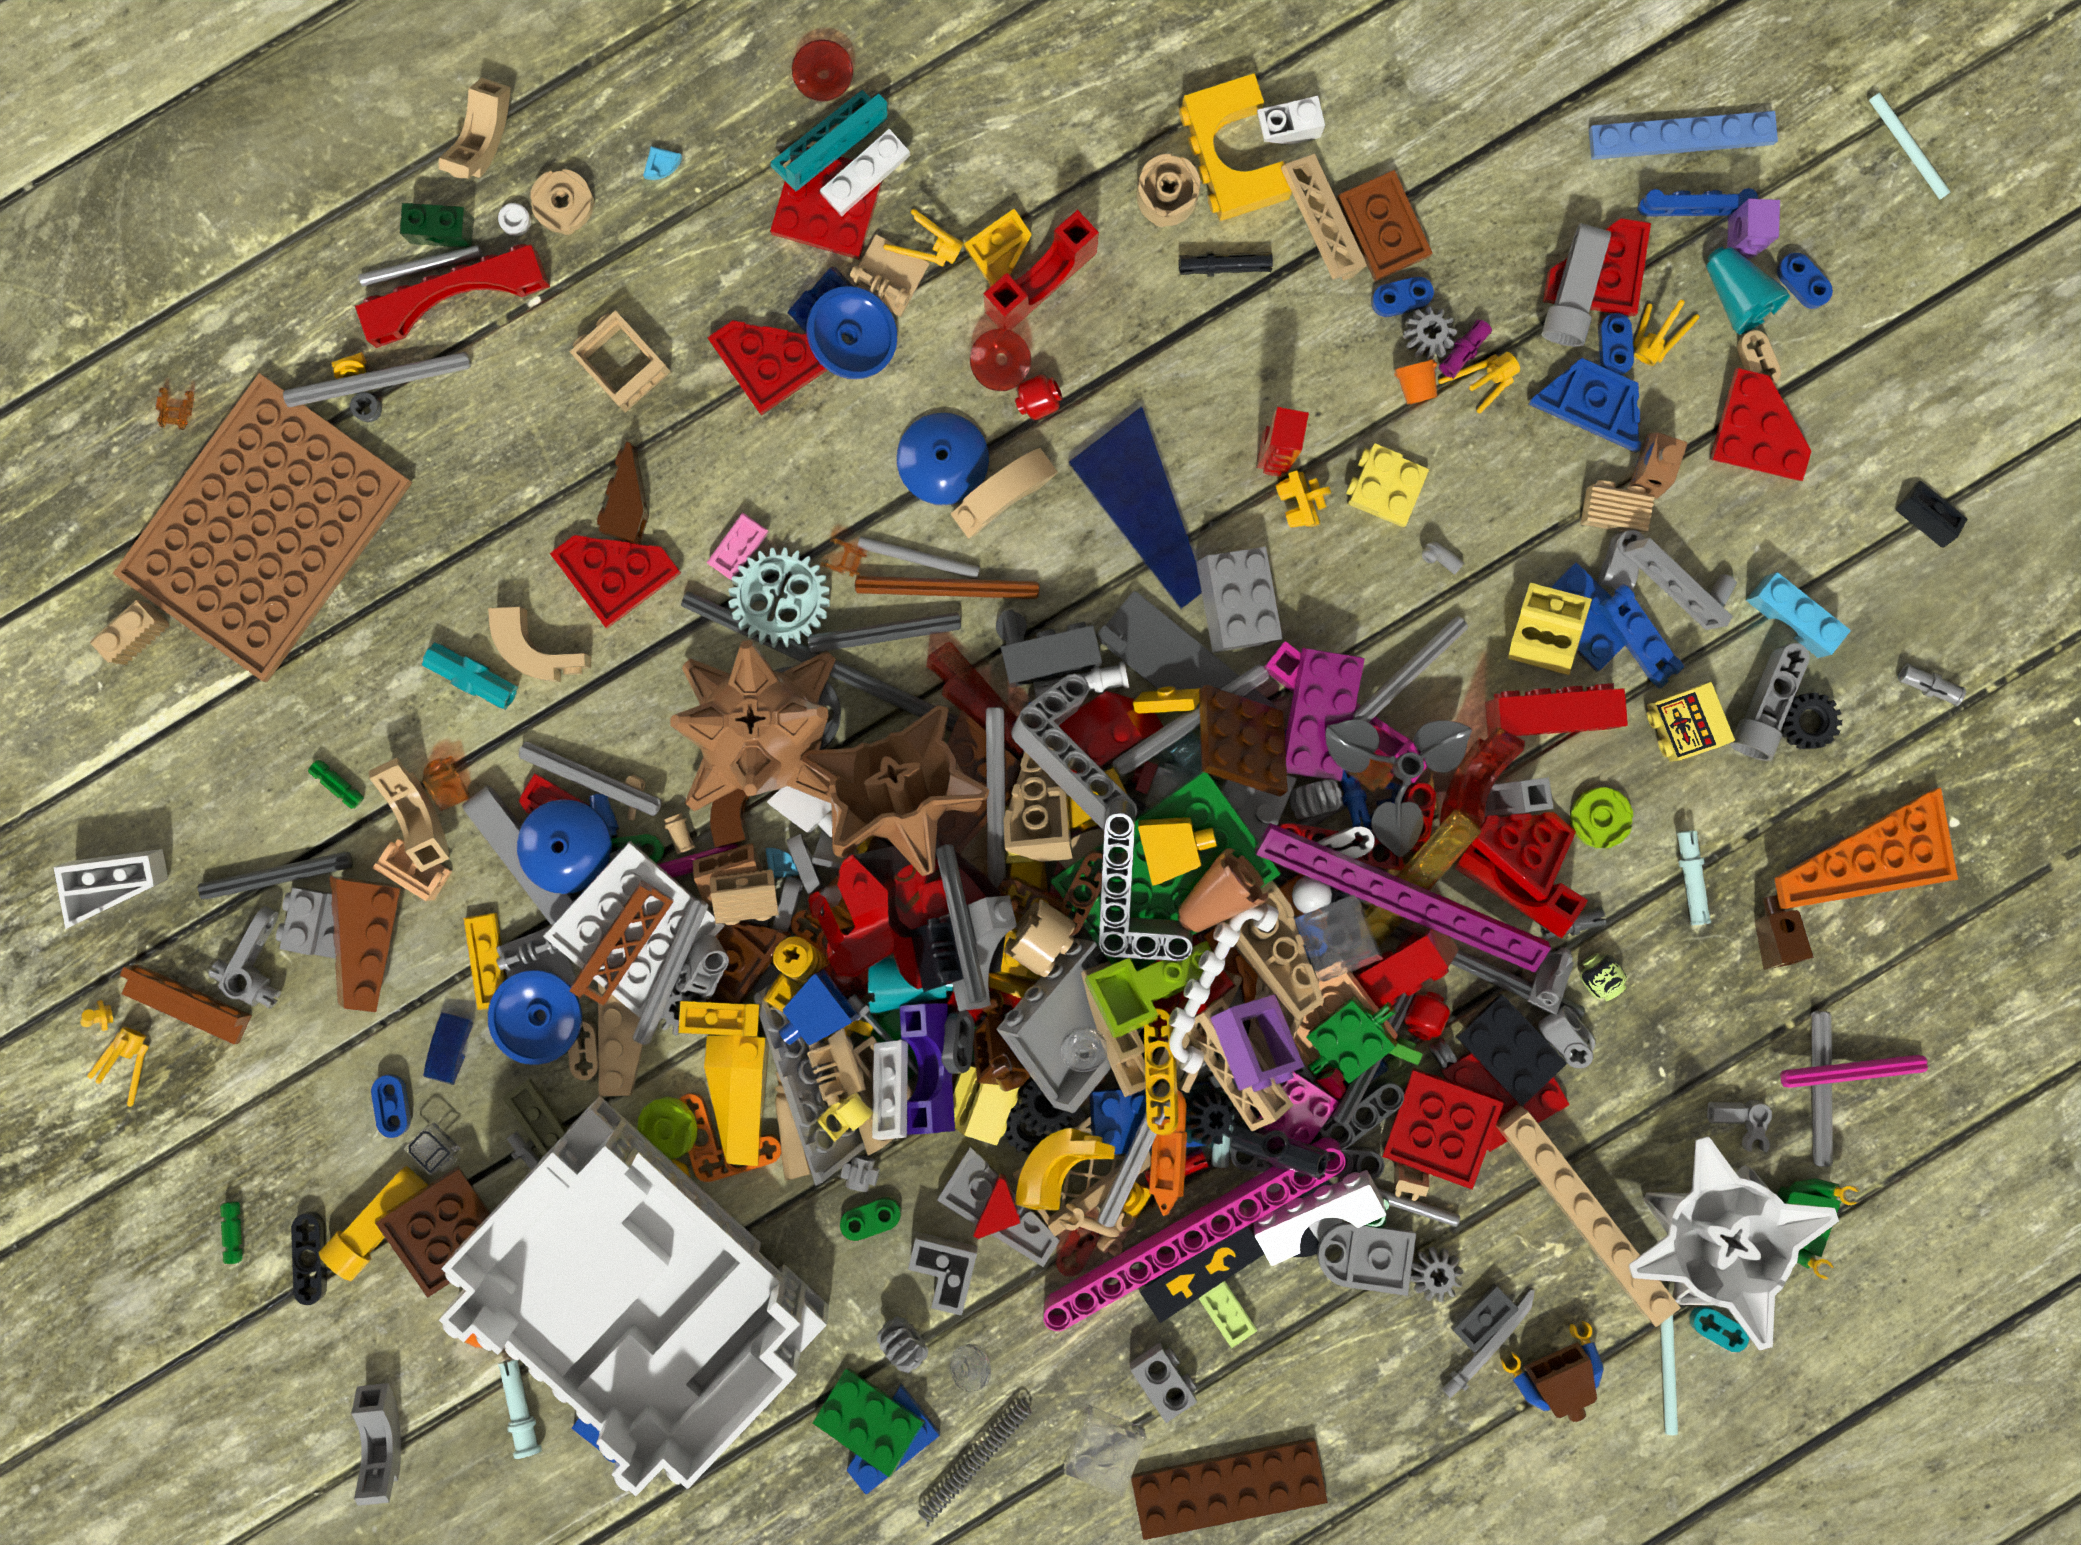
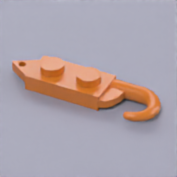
[1149,1089,1187,1216]

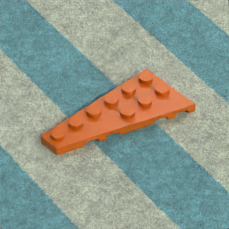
[1774,787,1958,909]

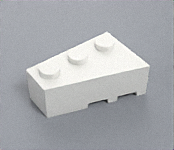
[54,849,168,929]

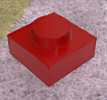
[1132,761,1158,795]

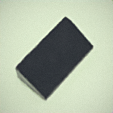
[1896,480,1968,548]

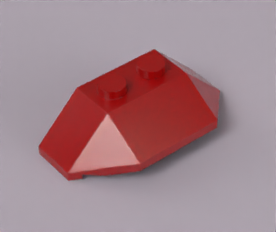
[1059,691,1164,773]

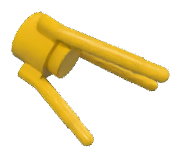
[883,209,964,267]
[1633,299,1700,366]
[1438,352,1520,414]
[87,1027,149,1107]

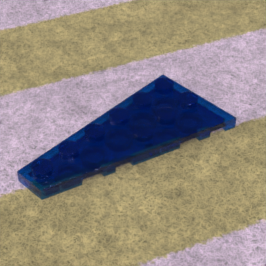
[1068,406,1202,610]

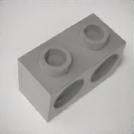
[1129,1342,1198,1423]

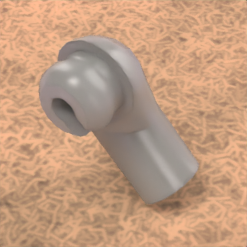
[1422,541,1464,575]

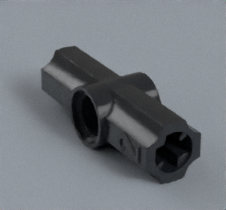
[1230,1121,1329,1179]

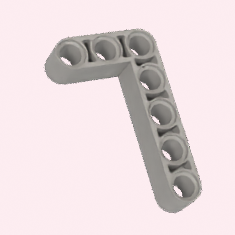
[1011,674,1137,830]

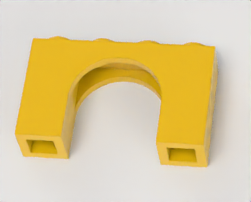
[1179,73,1292,222]

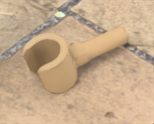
[625,775,646,820]

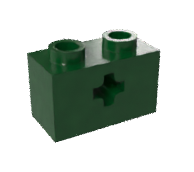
[400,203,474,248]

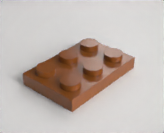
[1337,170,1433,281]

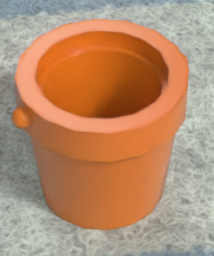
[1394,359,1438,405]

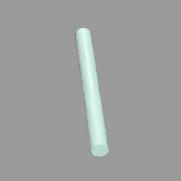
[1869,92,1951,200]
[1660,1315,1678,1435]

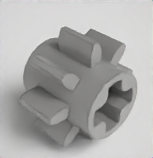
[840,1155,880,1192]

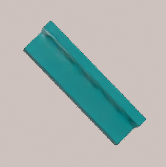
[770,90,887,191]

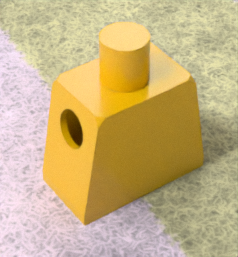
[1138,817,1217,886]

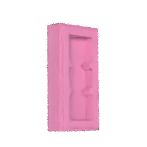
[707,513,769,581]

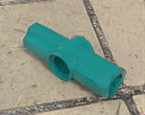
[422,642,518,710]

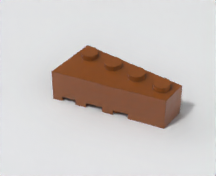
[330,875,400,1012]

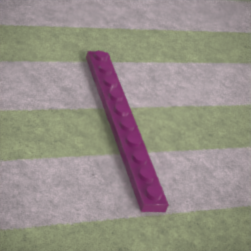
[1255,823,1551,972]

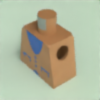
[1629,432,1687,499]

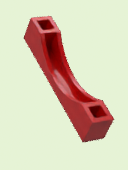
[355,244,550,348]

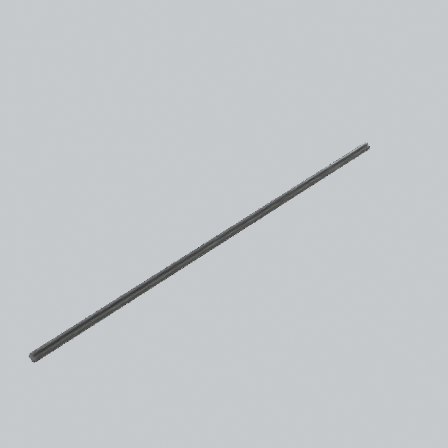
[681,592,1585,1020]

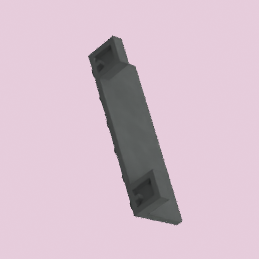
[1096,591,1277,712]

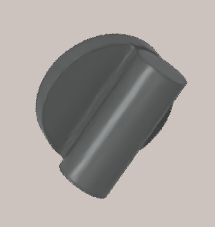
[996,609,1027,641]

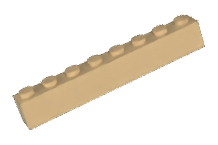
[1496,1104,1681,1327]

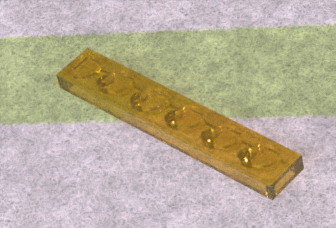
[1334,810,1481,968]

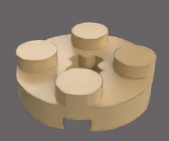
[530,169,595,235]

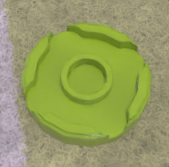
[1570,787,1633,848]
[637,1097,697,1160]

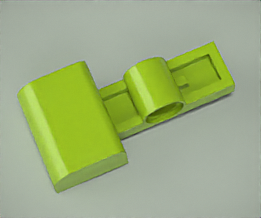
[1085,941,1212,1038]

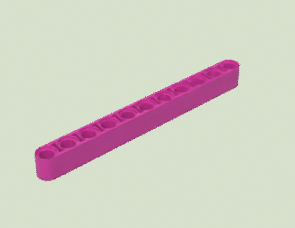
[1043,1138,1346,1332]

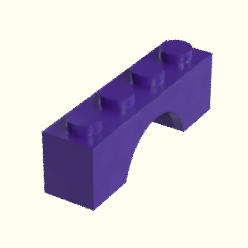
[899,1004,955,1135]

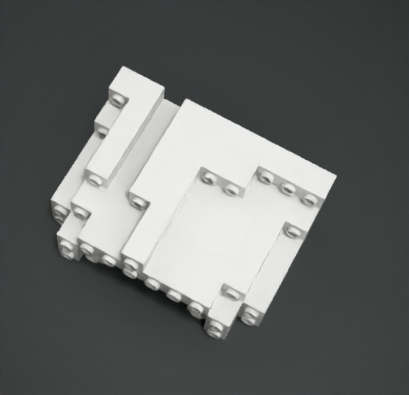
[439,1096,829,1496]

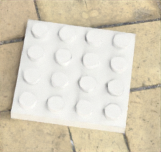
[543,841,725,1018]

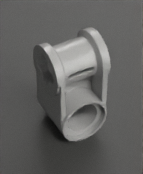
[1598,530,1645,590]
[676,935,729,999]
[1538,1006,1596,1068]

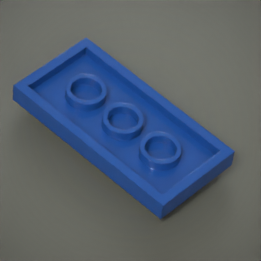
[1089,1081,1214,1154]

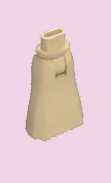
[775,1072,811,1181]

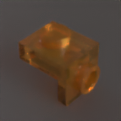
[1344,753,1395,793]
[422,756,469,811]

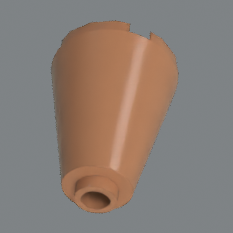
[1178,848,1268,932]

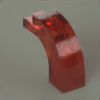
[1440,727,1525,840]

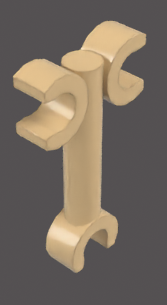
[1059,1203,1136,1257]

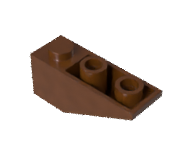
[597,442,649,545]

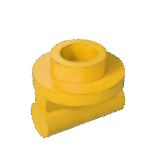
[332,352,366,379]
[80,1000,113,1031]
[1122,1182,1151,1218]

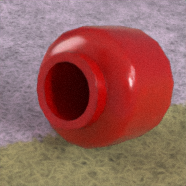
[1015,374,1063,420]
[1404,992,1450,1041]

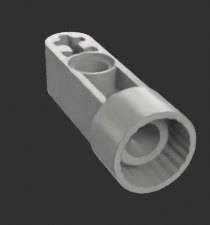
[1541,223,1611,347]
[1730,643,1810,761]

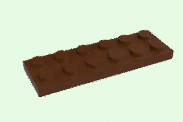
[1130,1437,1328,1540]

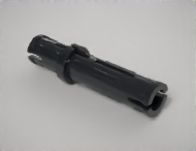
[1178,251,1273,277]

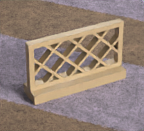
[1012,1116,1152,1236]

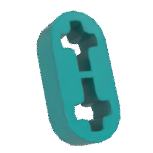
[1689,1305,1749,1352]

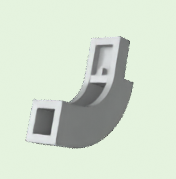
[1436,777,1554,824]
[351,1383,401,1506]

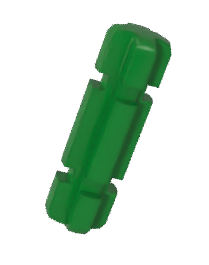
[308,760,364,809]
[220,1201,243,1264]

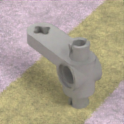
[208,906,281,1009]

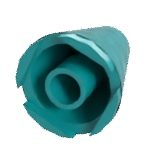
[1706,246,1790,335]
[868,953,953,1013]

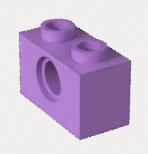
[1727,199,1780,258]

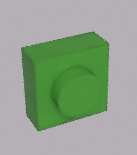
[1389,1037,1423,1065]

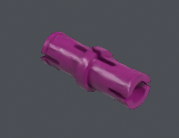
[1439,319,1492,379]

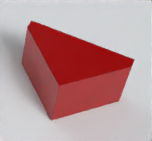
[973,1173,1021,1239]

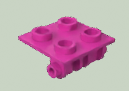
[1256,1072,1340,1144]

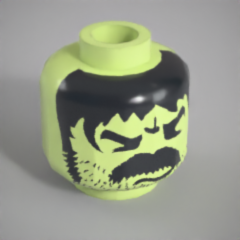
[1579,953,1627,1001]

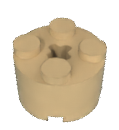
[1136,154,1200,227]
[1004,899,1076,978]

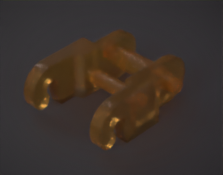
[156,387,194,430]
[821,537,867,577]

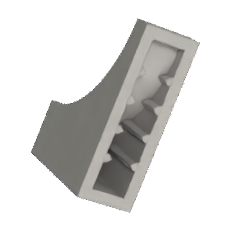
[939,895,1017,1011]

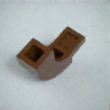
[710,789,750,847]

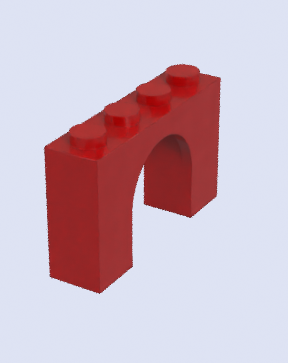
[983,209,1099,335]

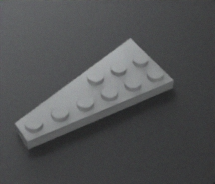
[753,981,865,1186]

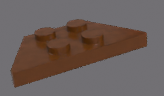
[706,920,791,1004]

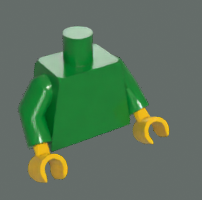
[1777,1178,1860,1280]

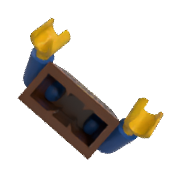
[1501,1321,1604,1422]

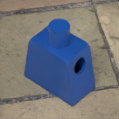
[779,969,860,1046]

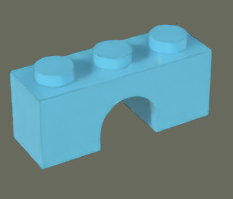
[1746,572,1851,658]

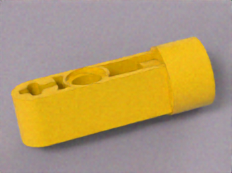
[318,1166,428,1281]

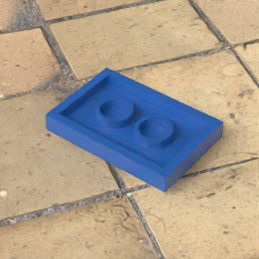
[1550,562,1625,672]

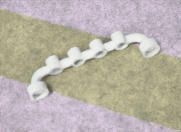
[1169,903,1279,1074]

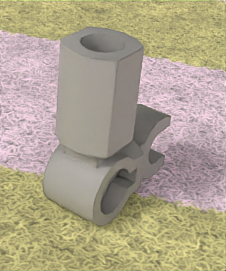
[1707,1100,1772,1152]

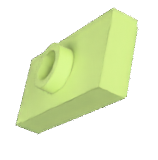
[1199,1281,1257,1348]

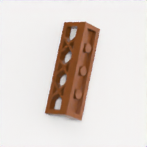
[569,880,674,1006]
[120,965,252,1045]

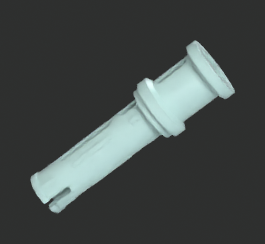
[498,1358,542,1459]

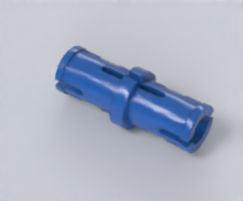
[1340,769,1371,828]

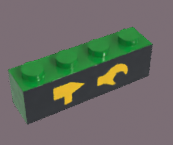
[1139,1226,1265,1323]

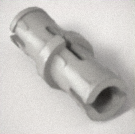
[1898,663,1966,706]

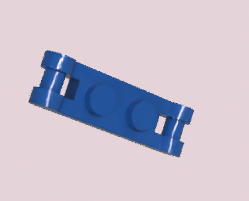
[1638,188,1758,217]
[1599,584,1684,689]

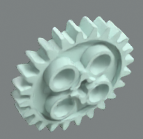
[729,548,830,648]

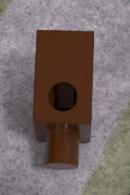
[1755,895,1814,970]

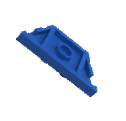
[1528,358,1642,453]

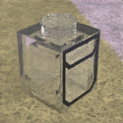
[404,1122,461,1175]

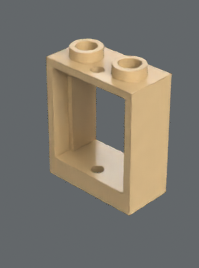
[569,310,670,413]

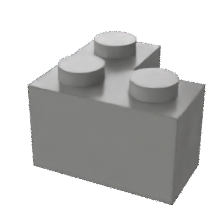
[908,1232,978,1316]

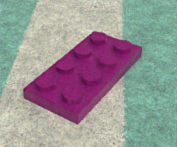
[1285,647,1365,781]

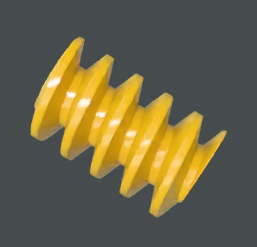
[773,936,832,987]

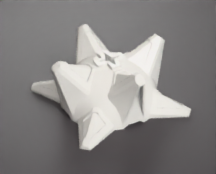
[1629,1137,1839,1350]

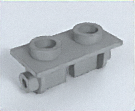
[1528,947,1574,1015]

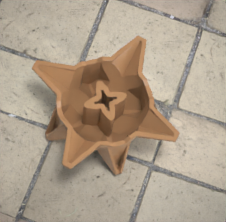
[670,640,836,812]
[800,706,990,876]

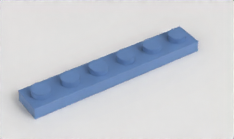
[1589,111,1778,160]

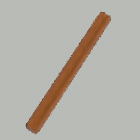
[855,576,1039,599]

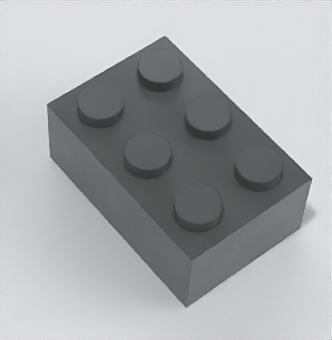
[1001,622,1102,688]

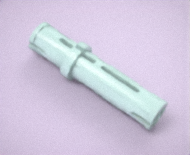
[1676,830,1711,925]

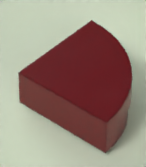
[1314,1068,1346,1101]

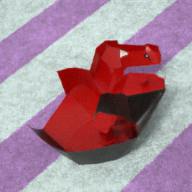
[808,839,1005,989]

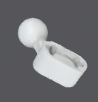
[1292,826,1375,915]

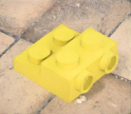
[1346,443,1429,528]

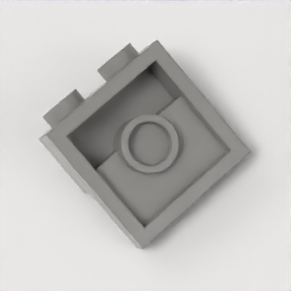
[276,887,336,959]

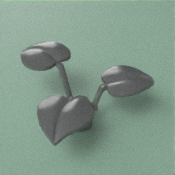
[1325,719,1472,857]

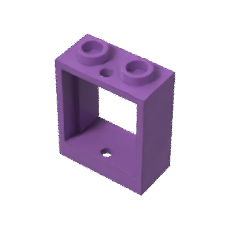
[1210,994,1304,1092]

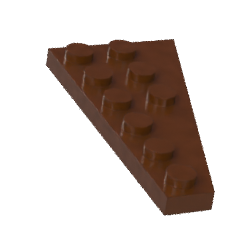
[894,710,1021,914]

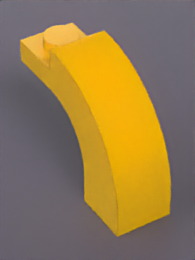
[1015,1128,1115,1210]

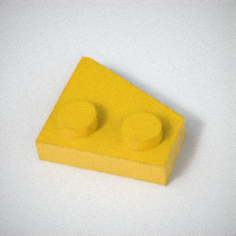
[963,209,1032,286]

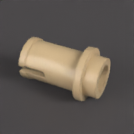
[663,813,695,854]

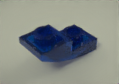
[787,267,854,333]
[423,1012,474,1085]

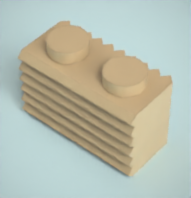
[1580,480,1655,534]
[90,600,169,665]
[710,869,779,925]

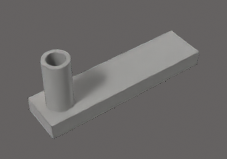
[1623,537,1737,630]

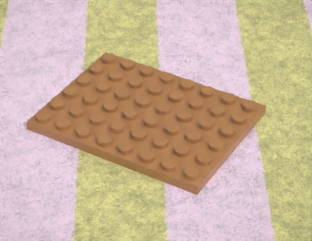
[112,373,413,682]

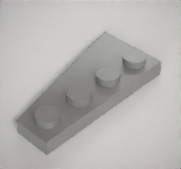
[937,1146,1060,1267]

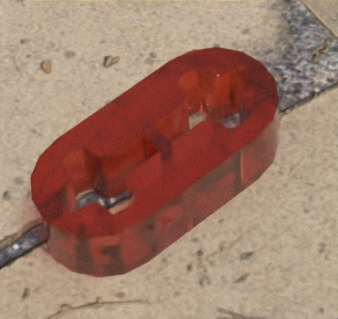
[1056,1227,1099,1277]

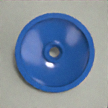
[806,286,897,379]
[897,413,989,505]
[517,800,612,894]
[488,970,582,1065]

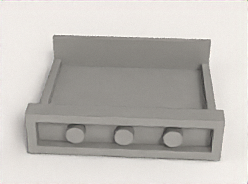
[997,938,1144,1113]

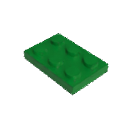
[813,1368,925,1477]

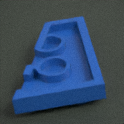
[846,1384,940,1495]

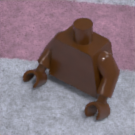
[973,989,1030,1092]

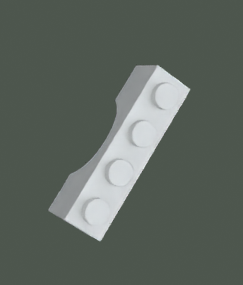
[1254,1170,1386,1265]

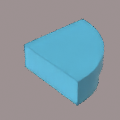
[643,146,682,180]
[766,848,799,878]

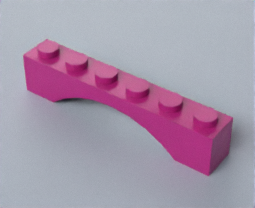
[1264,641,1427,783]

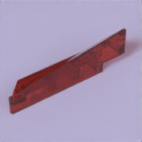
[926,642,1024,761]

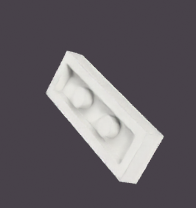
[820,129,911,217]
[872,1040,908,1140]

